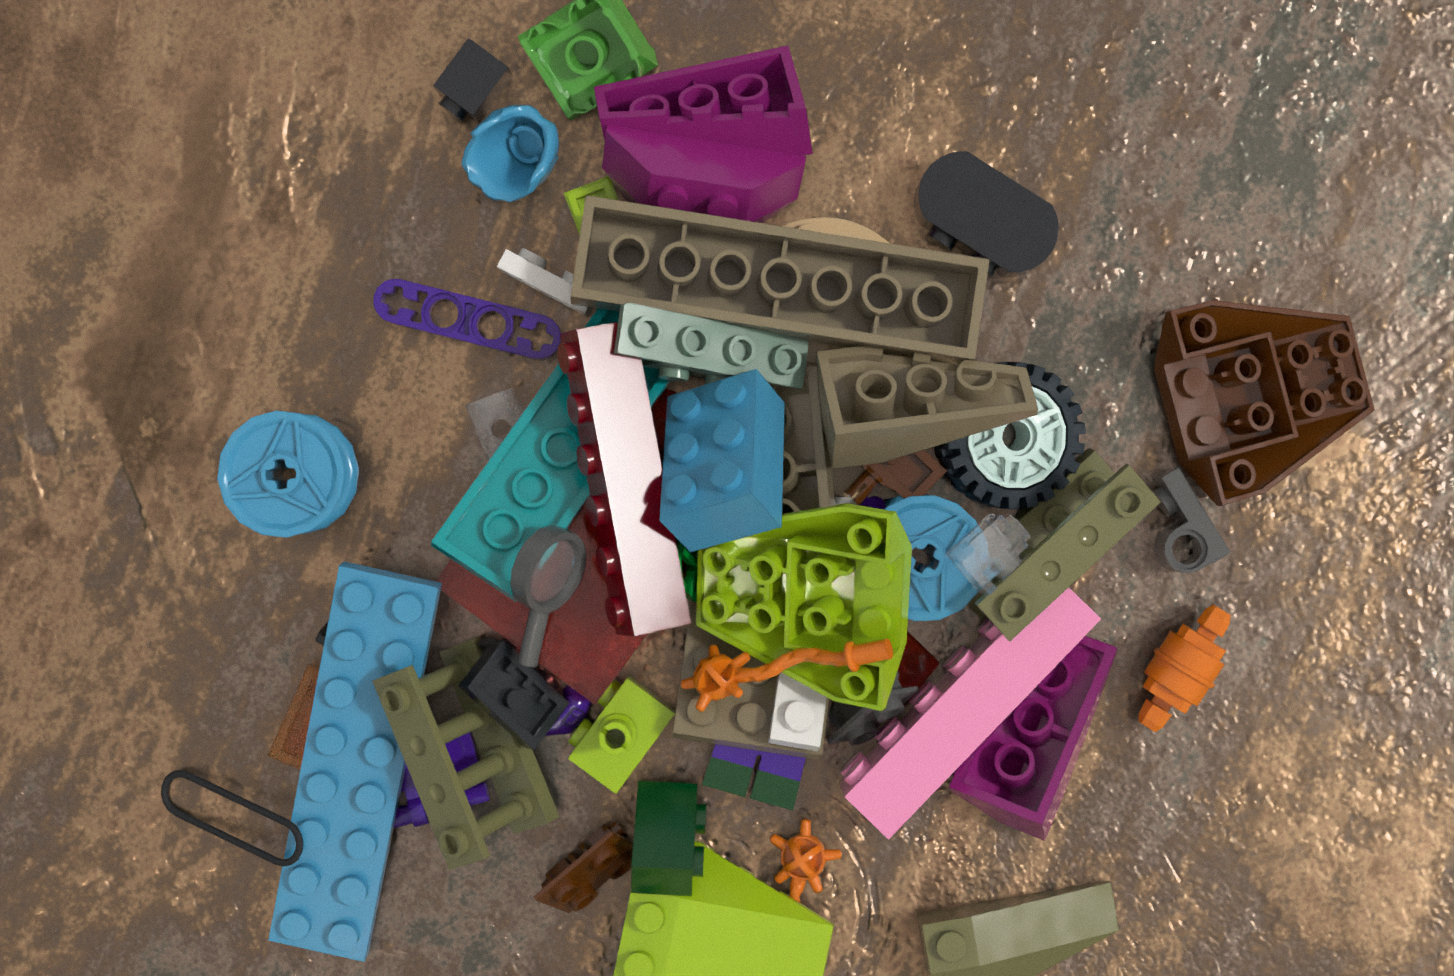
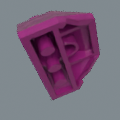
[602,124,806,223]

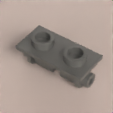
[827,671,919,745]

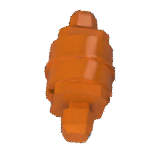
[1138,604,1231,732]

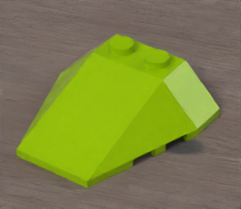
[613,840,834,976]

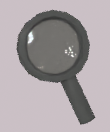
[510,525,586,667]

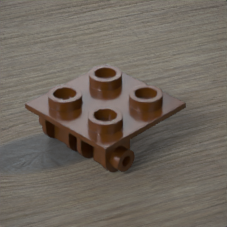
[533,820,633,913]

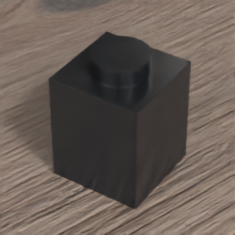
[433,38,513,124]

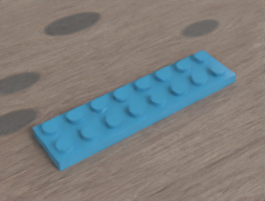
[268,561,442,962]

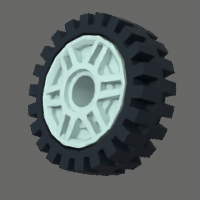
[934,361,1086,509]

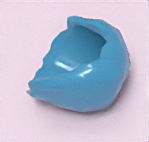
[461,105,559,202]

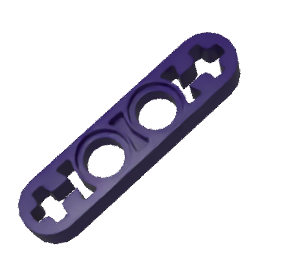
[373,279,562,360]

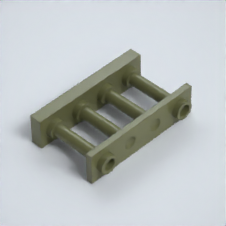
[967,448,1161,641]
[372,634,560,870]

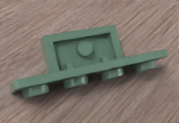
[614,303,809,390]

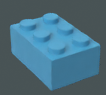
[659,369,785,552]

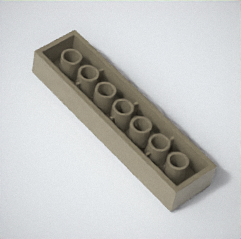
[570,195,990,364]

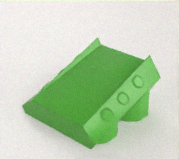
[518,0,658,121]

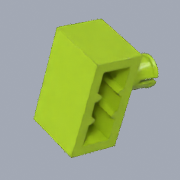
[568,674,675,794]

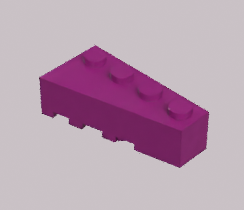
[594,45,813,155]

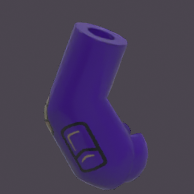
[545,682,592,736]

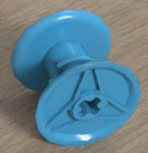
[217,411,359,538]
[884,494,987,621]

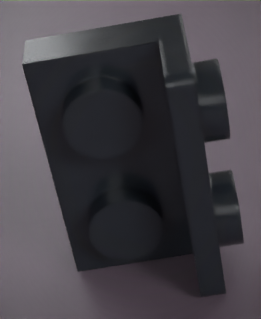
[458,636,569,750]

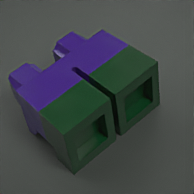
[702,744,806,811]

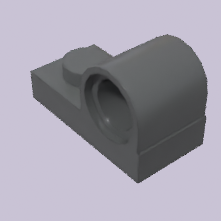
[1152,467,1231,573]

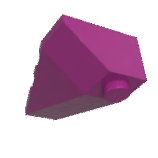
[949,636,1118,841]

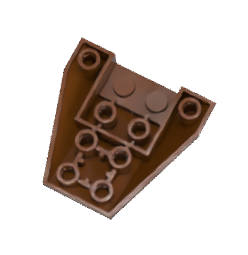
[1154,300,1375,506]

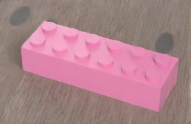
[839,588,1101,840]

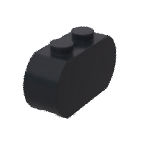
[914,151,1059,278]

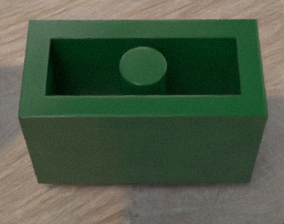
[631,781,707,896]

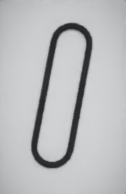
[161,770,303,867]

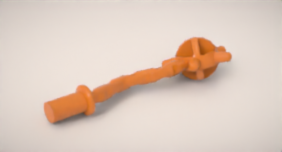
[681,638,893,712]
[770,819,842,903]

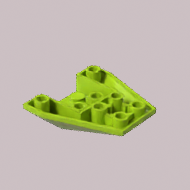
[696,503,912,711]

